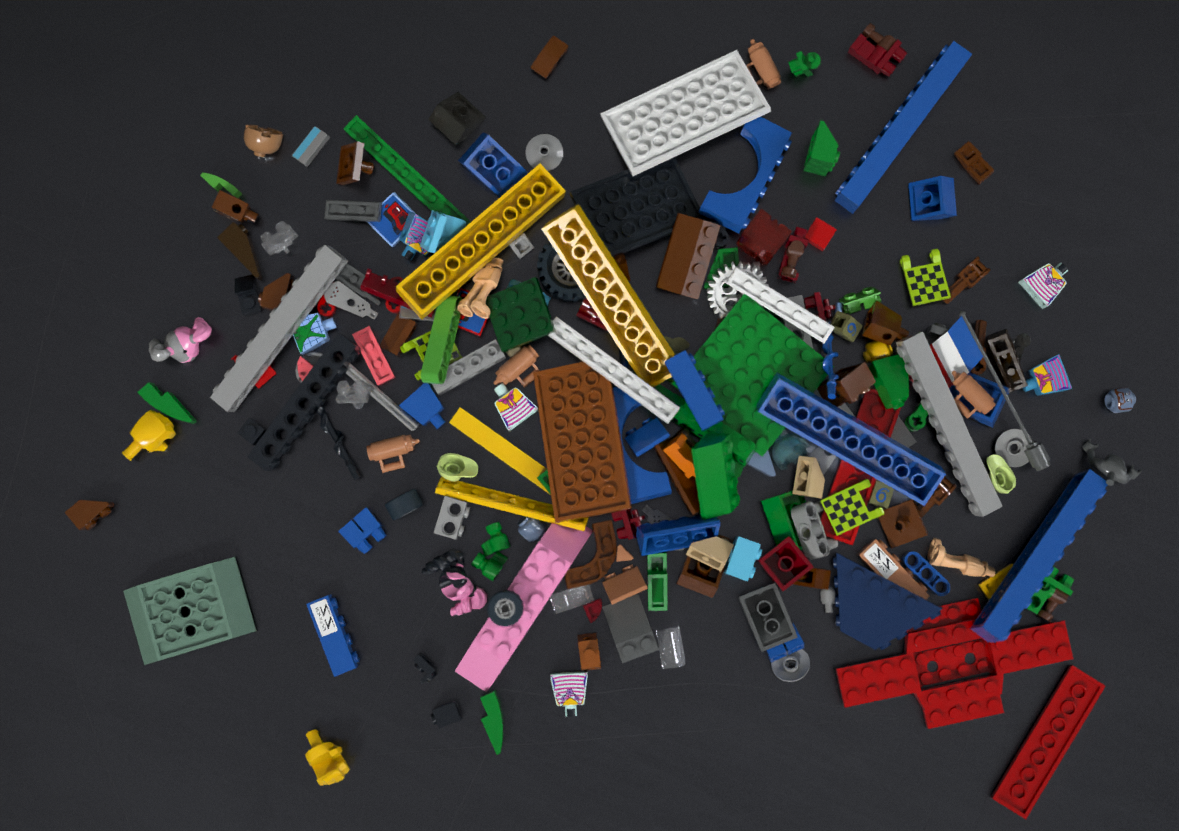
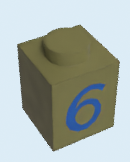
[830,311,862,342]
[868,481,894,509]

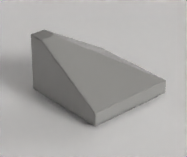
[509,233,535,259]

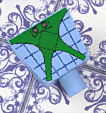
[293,313,337,355]

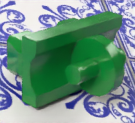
[788,51,821,77]

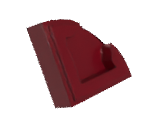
[583,598,602,623]

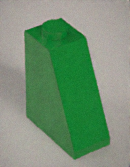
[869,354,909,410]

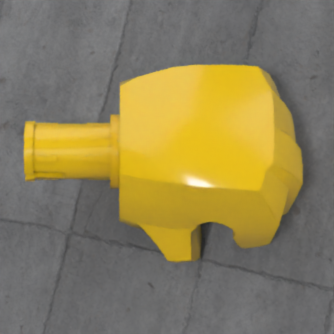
[121,410,176,461]
[305,729,350,786]

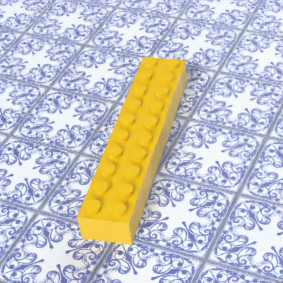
[396,163,566,320]
[542,204,675,387]

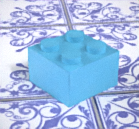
[723,536,762,581]

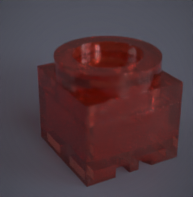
[736,209,792,266]

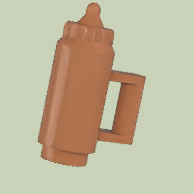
[746,39,781,89]
[494,345,540,388]
[952,371,996,419]
[366,435,420,473]

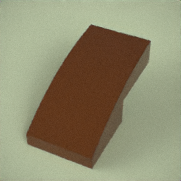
[531,35,569,78]
[954,141,994,185]

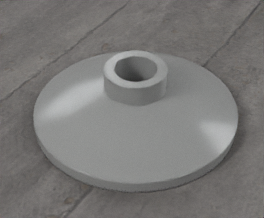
[526,134,563,171]
[995,429,1033,467]
[771,649,810,682]

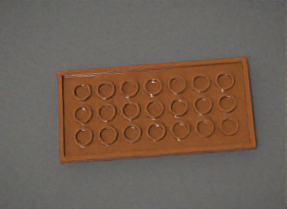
[533,362,632,523]

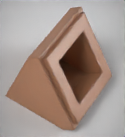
[616,544,633,562]

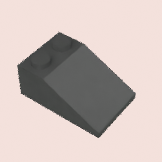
[738,583,798,652]
[602,594,659,663]

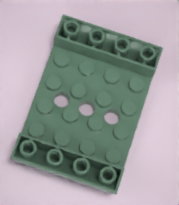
[123,557,257,665]

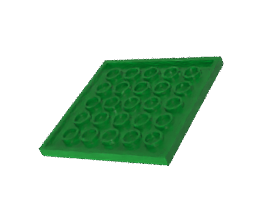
[671,294,835,457]

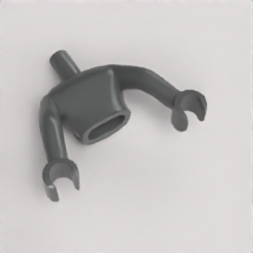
[1083,439,1142,486]

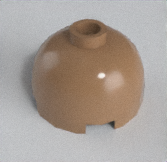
[244,124,283,157]

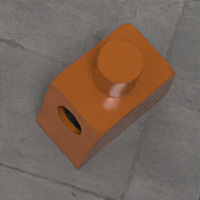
[577,632,601,671]

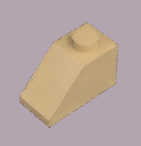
[793,456,825,499]
[686,536,734,571]

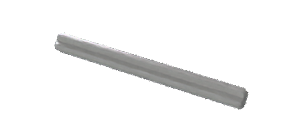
[336,353,419,431]

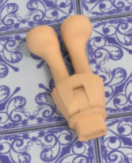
[457,258,504,319]
[927,538,995,577]

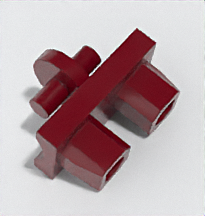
[803,292,836,321]
[576,299,607,331]
[611,509,645,540]

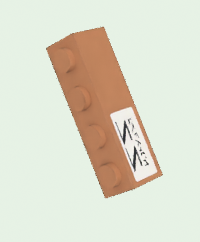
[856,539,929,599]

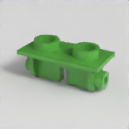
[839,287,881,314]

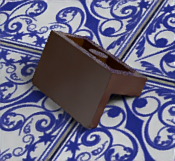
[380,314,418,357]

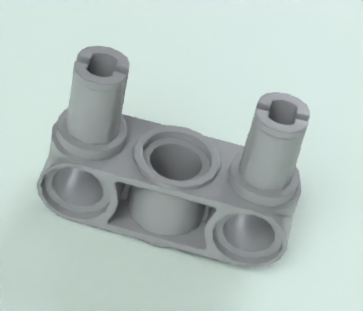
[791,501,838,560]

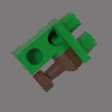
[1026,566,1074,623]

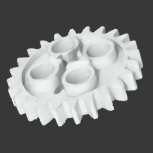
[707,261,769,318]

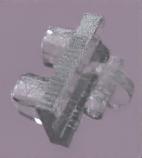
[261,221,298,256]
[335,380,374,409]

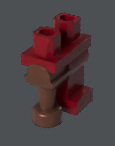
[848,23,907,77]
[777,227,809,284]

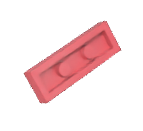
[352,326,395,386]

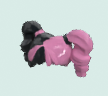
[421,549,487,616]

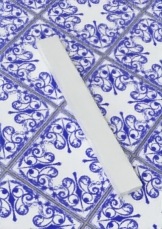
[548,316,680,424]

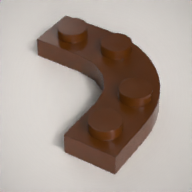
[564,520,617,589]

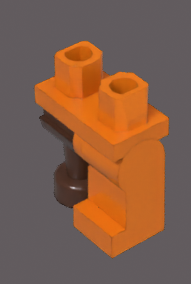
[663,426,698,478]

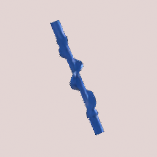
[822,332,839,399]

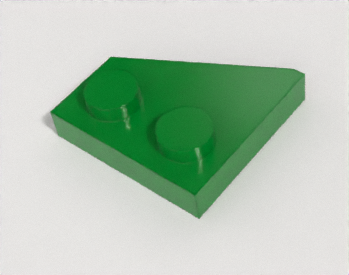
[704,248,739,289]

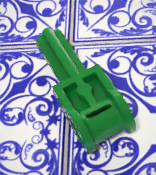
[904,402,928,432]

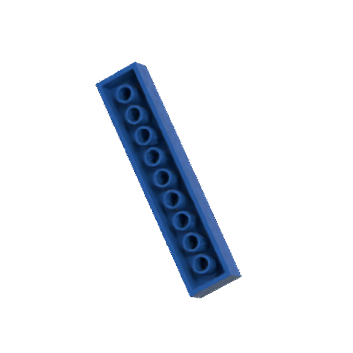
[835,41,972,214]
[756,373,946,506]
[970,469,1107,643]

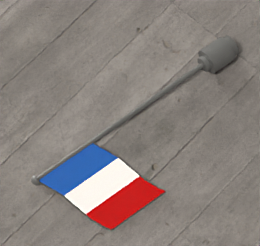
[929,311,1051,471]

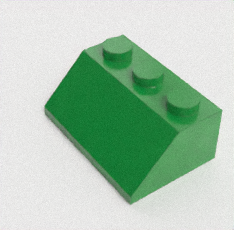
[803,121,840,176]
[761,490,806,550]

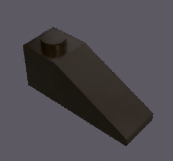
[217,222,263,281]
[987,328,1028,393]

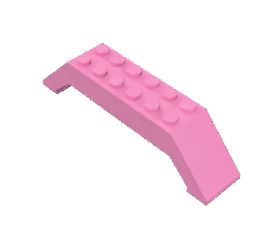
[455,523,593,693]

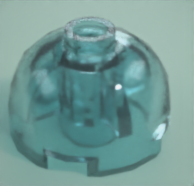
[771,433,810,470]

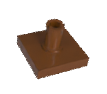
[336,141,374,185]
[878,499,928,549]

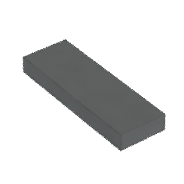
[324,200,382,222]

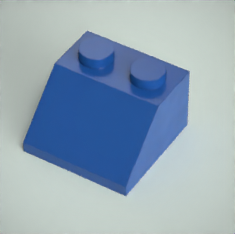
[909,176,957,221]
[624,417,670,458]

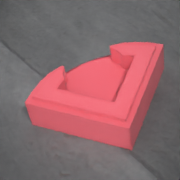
[297,356,314,381]

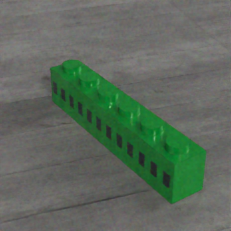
[655,384,757,466]

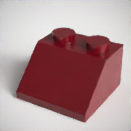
[757,536,813,591]

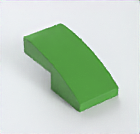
[200,173,242,198]

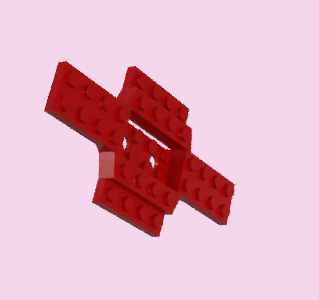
[835,598,1073,729]

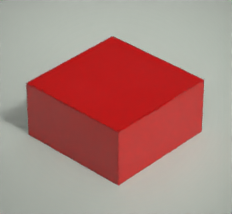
[805,217,837,251]

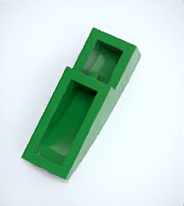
[137,382,197,424]
[647,551,668,611]
[480,690,504,755]

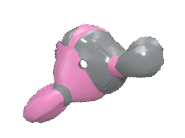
[149,317,212,363]

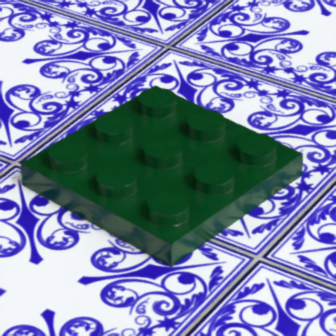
[485,277,556,353]

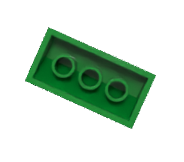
[692,432,740,520]

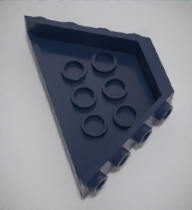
[833,553,943,651]

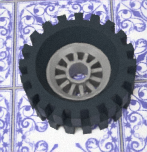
[537,242,587,302]

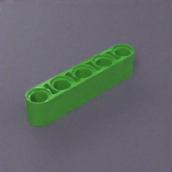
[421,296,462,384]

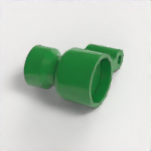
[481,522,511,557]
[471,552,508,581]

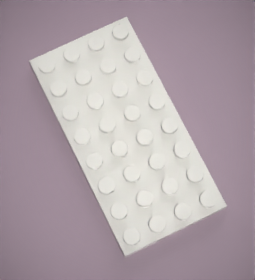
[601,50,771,176]

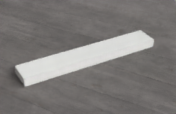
[726,267,835,343]

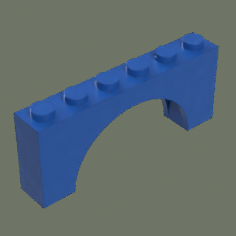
[698,116,792,234]
[613,387,671,504]

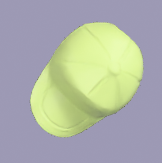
[437,453,478,482]
[986,454,1016,494]

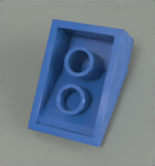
[458,132,529,198]
[949,372,1009,428]

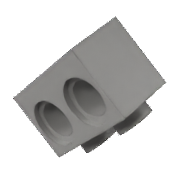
[434,496,470,540]

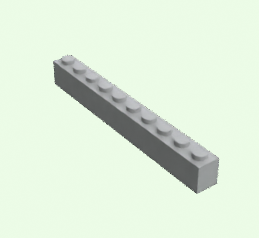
[210,245,348,412]
[896,331,1003,517]

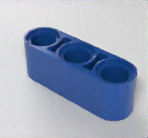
[901,551,950,596]

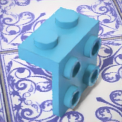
[420,210,466,253]

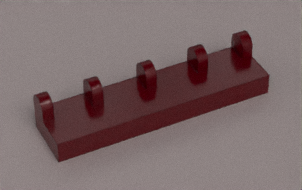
[360,268,436,318]

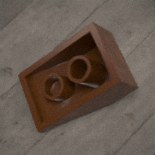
[676,534,734,598]

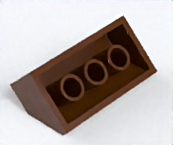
[656,213,721,299]
[654,436,700,515]

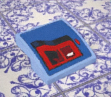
[367,192,416,247]

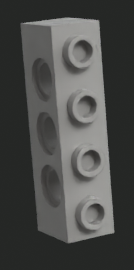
[432,339,506,396]

